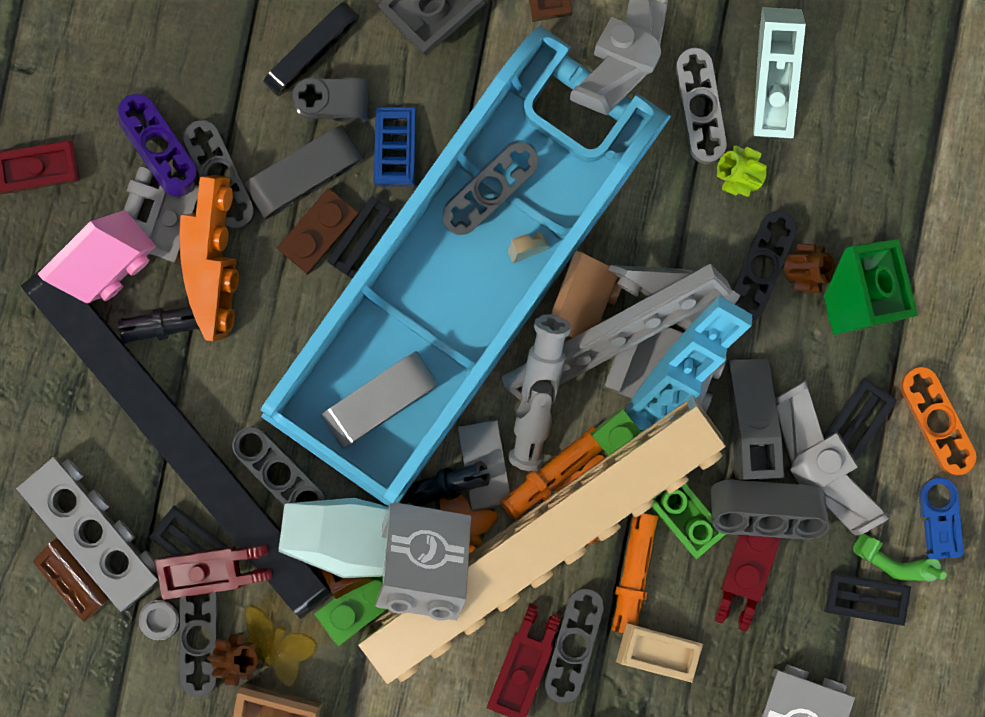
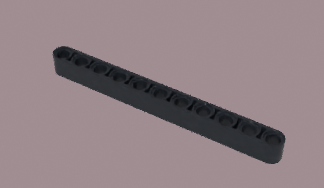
[21,261,332,619]

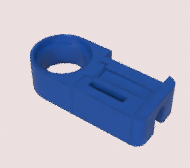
[919,478,964,559]

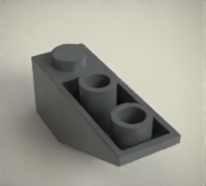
[728,359,784,480]

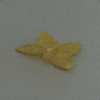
[243,605,317,687]

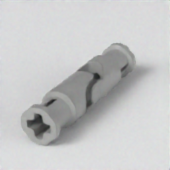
[508,314,571,471]

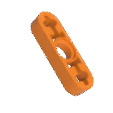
[900,367,976,475]

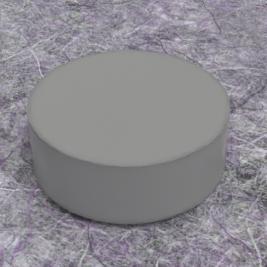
[139,600,180,640]

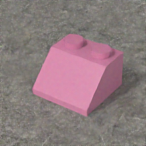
[38,210,156,304]

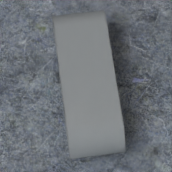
[321,351,439,449]

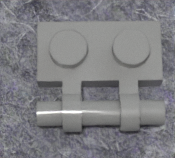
[124,166,199,264]

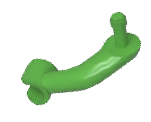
[853,534,947,582]

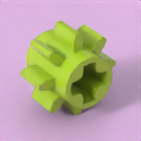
[717,146,767,197]

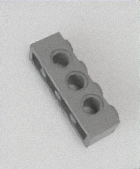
[16,457,159,612]

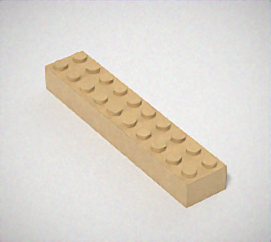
[358,396,726,684]

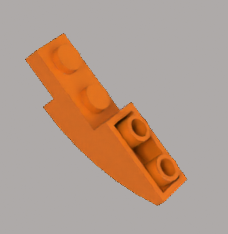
[180,175,239,341]

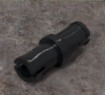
[118,306,200,344]
[408,461,490,507]

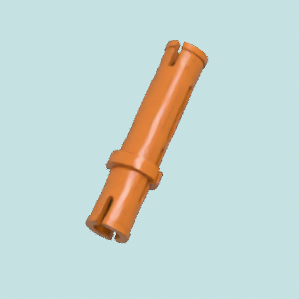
[499,426,603,521]
[611,513,659,633]

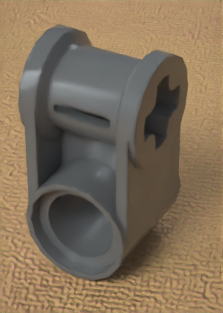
[292,77,369,122]

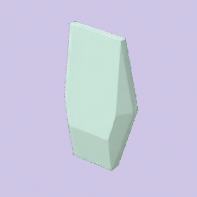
[279,498,389,578]

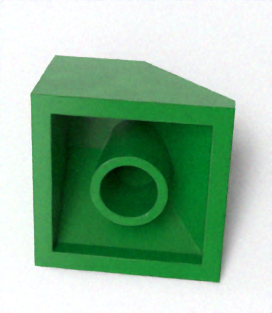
[824,239,918,335]

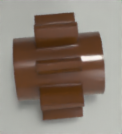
[784,244,835,293]
[207,634,261,686]

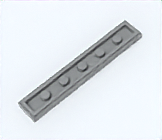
[502,264,732,400]

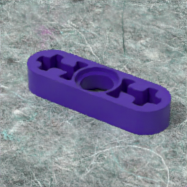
[118,94,196,196]

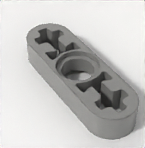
[675,48,727,164]

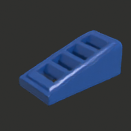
[374,107,416,187]

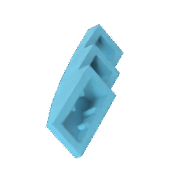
[624,296,752,431]

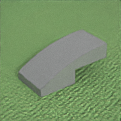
[458,420,510,512]

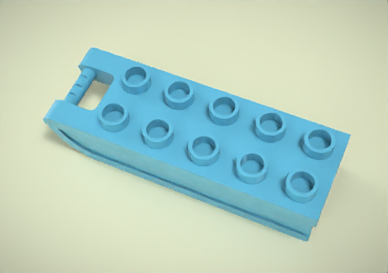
[260,25,671,507]

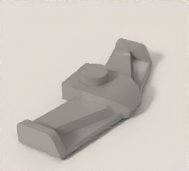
[570,0,668,115]
[775,379,890,536]

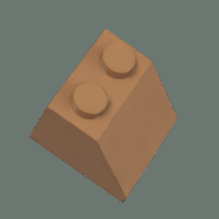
[551,250,621,341]

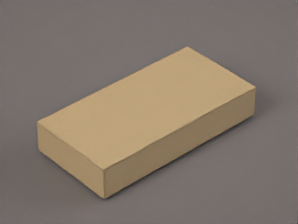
[616,623,703,683]

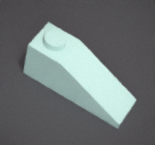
[753,7,806,138]

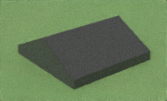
[378,0,486,56]

